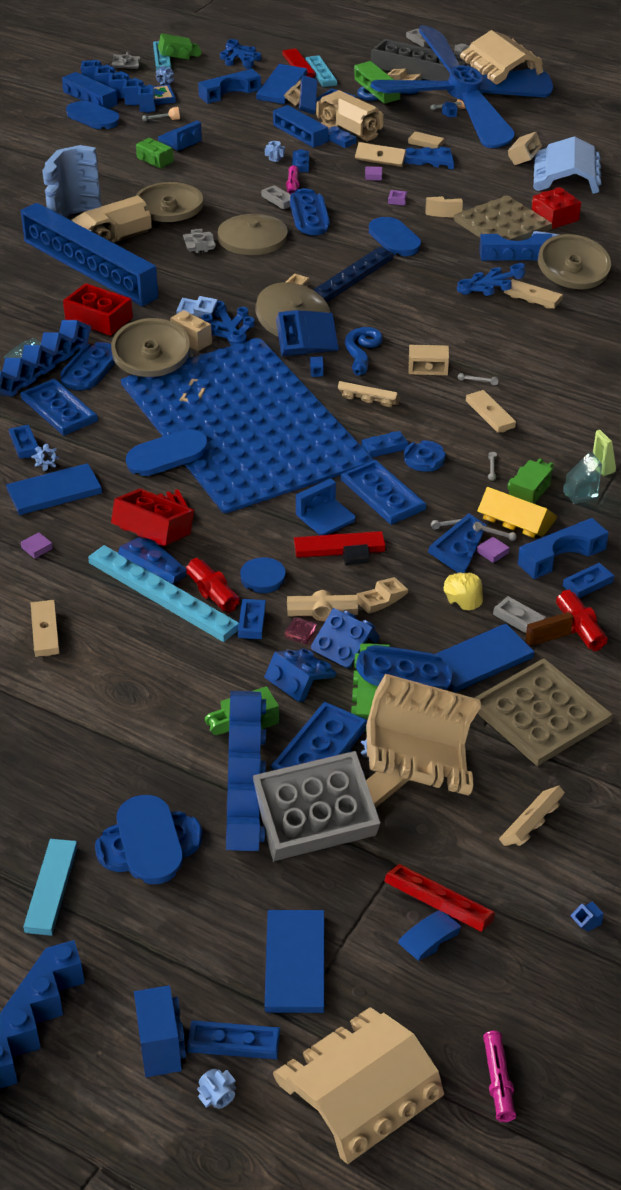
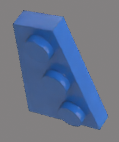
[404,147,454,169]
[428,513,486,573]
[118,537,186,584]

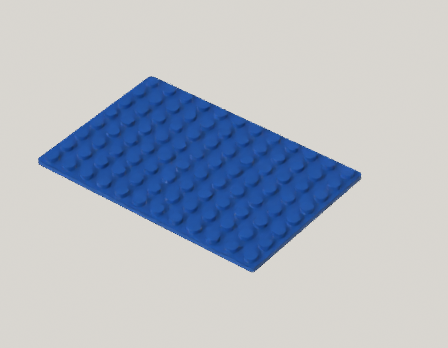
[121,338,373,513]

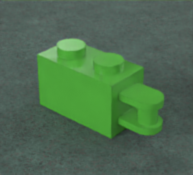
[158,33,201,60]
[507,459,554,504]
[205,686,279,735]

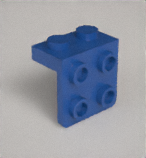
[158,121,202,151]
[296,478,355,535]
[311,608,380,668]
[264,648,337,702]

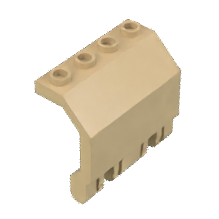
[460,30,543,84]
[366,674,481,796]
[273,1007,444,1164]

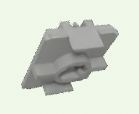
[112,52,141,69]
[183,229,215,253]

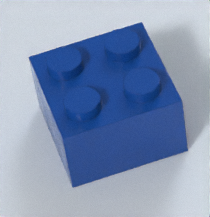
[134,985,186,1078]

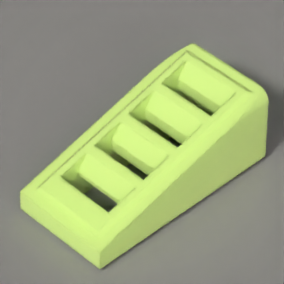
[591,430,616,476]

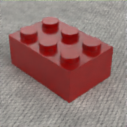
[63,283,133,336]
[111,488,194,546]

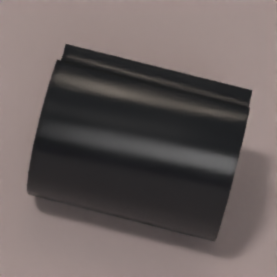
[343,544,369,565]

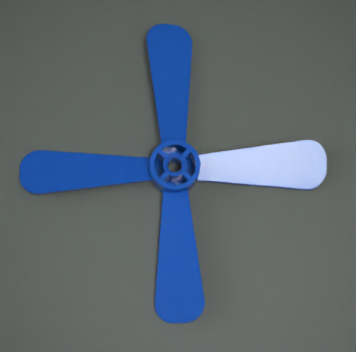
[370,25,553,148]

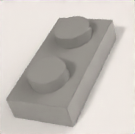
[406,29,429,48]
[261,185,291,209]
[493,596,546,633]

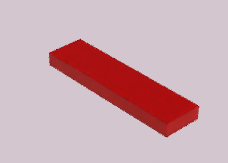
[282,48,315,78]
[294,531,385,558]
[384,864,496,932]

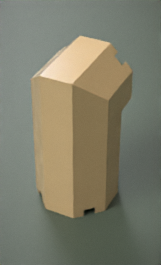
[316,90,383,141]
[72,196,152,243]

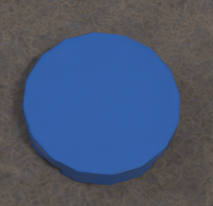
[404,440,446,472]
[240,557,285,593]

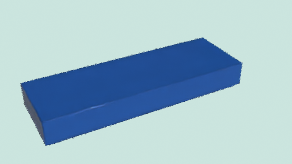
[299,75,317,114]
[187,1020,280,1060]

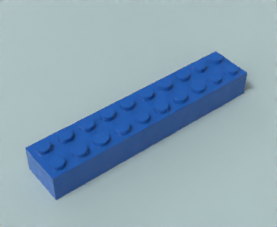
[20,203,158,306]

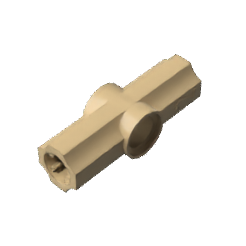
[287,590,358,621]

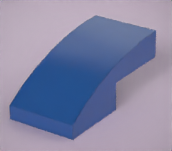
[398,910,462,961]

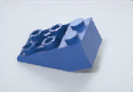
[276,310,338,357]

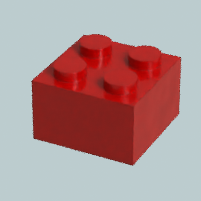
[532,187,581,229]

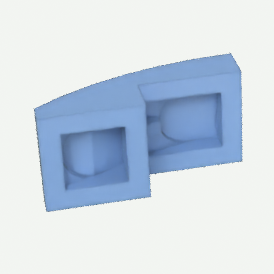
[176,296,217,318]

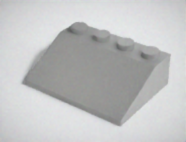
[253,751,380,862]

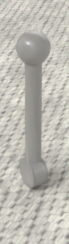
[458,373,499,385]
[488,452,497,481]
[431,519,461,530]
[473,522,517,541]

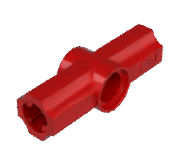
[186,558,240,613]
[556,589,608,652]

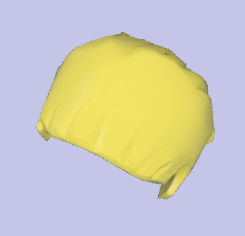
[443,572,483,610]

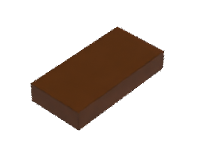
[525,612,573,647]

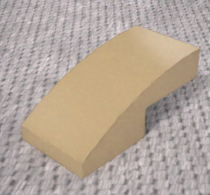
[388,69,422,80]
[284,80,301,106]
[426,196,463,218]
[357,577,408,614]

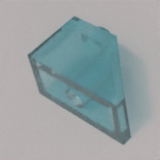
[563,452,602,504]

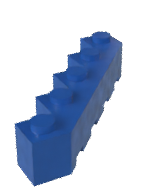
[81,60,156,113]
[0,320,91,397]
[226,691,266,851]
[0,940,85,1089]

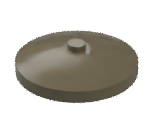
[135,182,203,222]
[218,214,288,255]
[538,234,611,289]
[255,282,331,337]
[111,318,190,377]

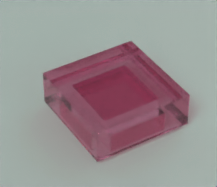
[285,617,316,644]

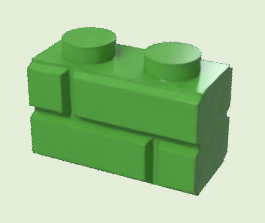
[136,138,174,169]

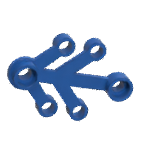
[220,39,261,69]
[457,263,526,296]
[201,301,255,346]

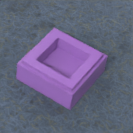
[365,167,382,180]
[388,190,407,205]
[21,532,53,559]
[477,537,509,563]

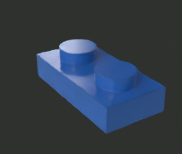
[328,126,357,148]
[292,149,309,172]
[9,425,38,459]
[362,431,408,457]
[563,563,614,598]
[238,599,266,639]

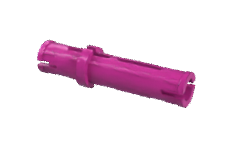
[286,165,299,194]
[483,1031,516,1122]

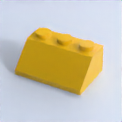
[478,487,558,538]

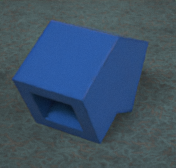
[442,101,457,117]
[310,356,323,377]
[570,901,604,932]

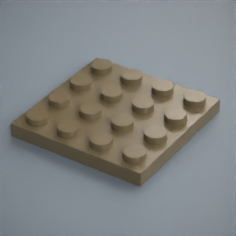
[454,195,552,241]
[475,658,613,766]

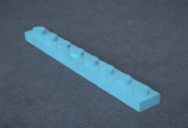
[88,545,239,642]

